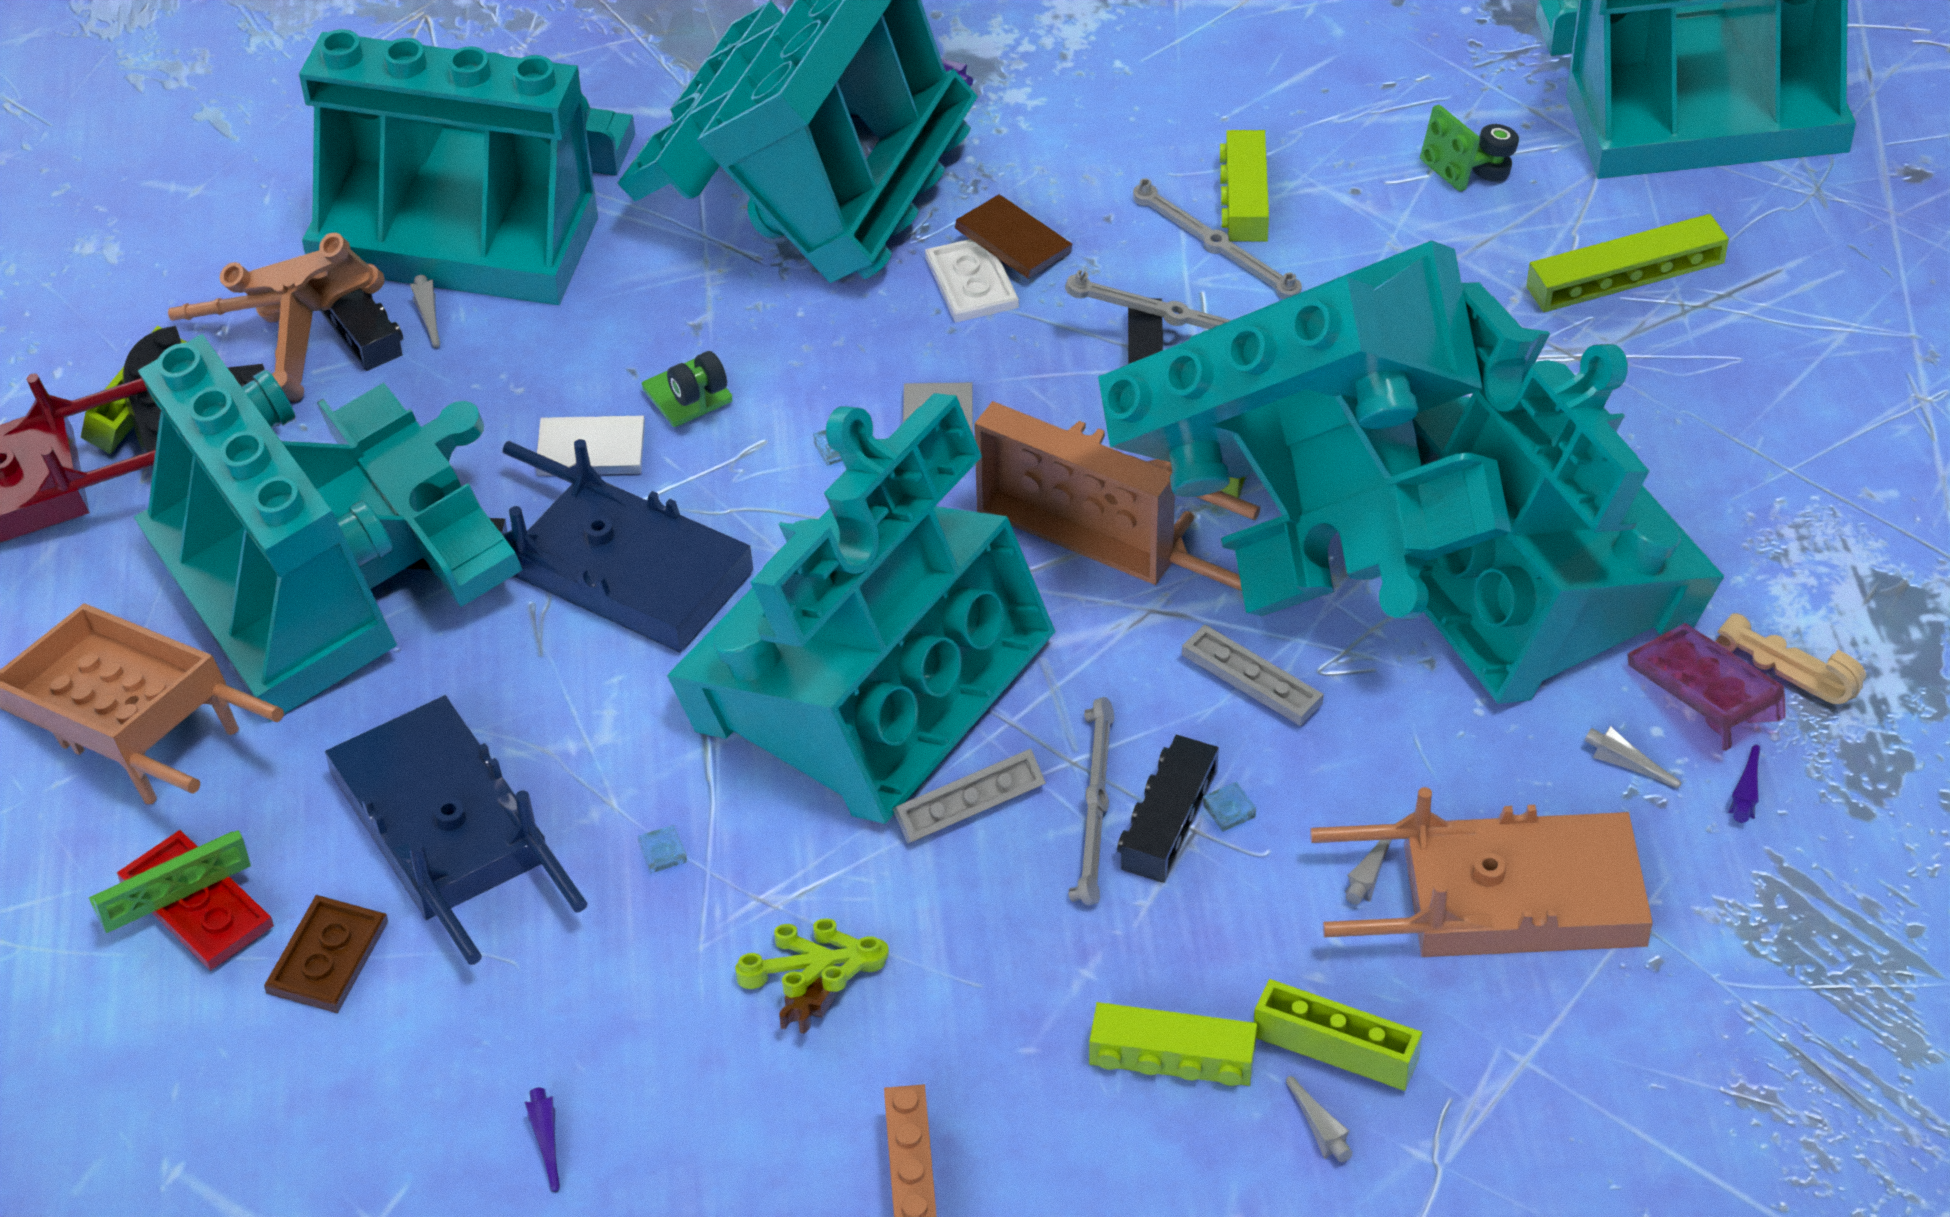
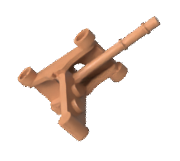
[168,232,385,402]

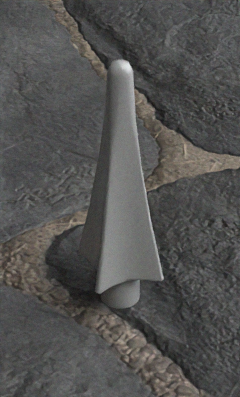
[410,275,440,348]
[1585,726,1681,788]
[1345,840,1392,905]
[1286,1076,1352,1162]

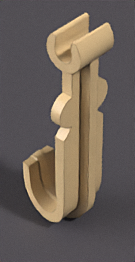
[1715,613,1867,704]

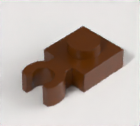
[779,977,839,1034]

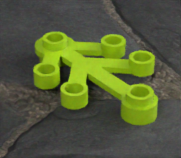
[735,918,889,997]

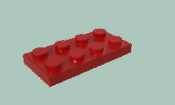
[116,830,274,971]

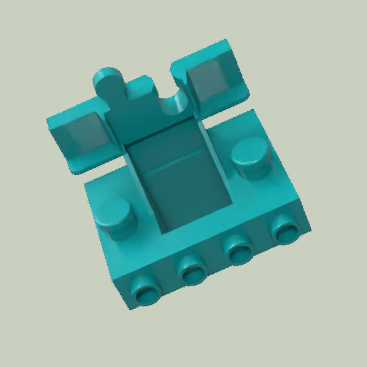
[617,0,978,283]
[1536,0,1856,179]
[299,29,635,305]
[1098,240,1511,620]
[1412,282,1724,704]
[134,334,523,722]
[667,393,1056,824]

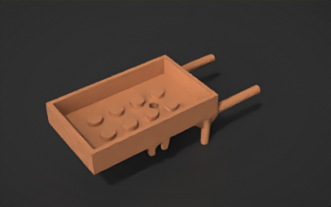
[974,401,1261,591]
[0,603,284,804]
[1310,787,1653,957]

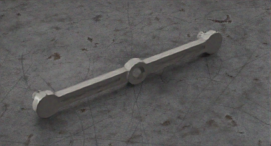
[1133,178,1302,299]
[1065,270,1231,329]
[1068,697,1114,906]

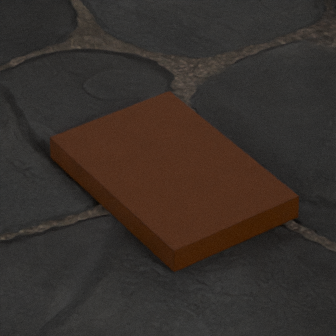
[955,194,1073,279]
[264,895,388,1013]

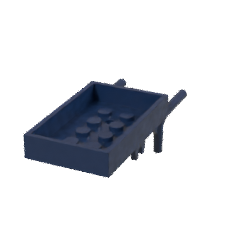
[500,439,753,652]
[325,695,587,965]

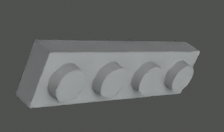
[1182,624,1324,726]
[893,749,1046,843]

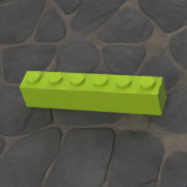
[1526,214,1729,313]

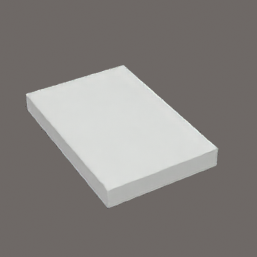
[925,239,1019,323]
[536,416,645,476]

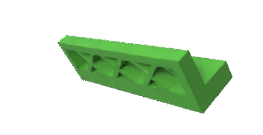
[88,830,251,933]

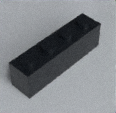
[319,271,404,371]
[1117,734,1219,883]

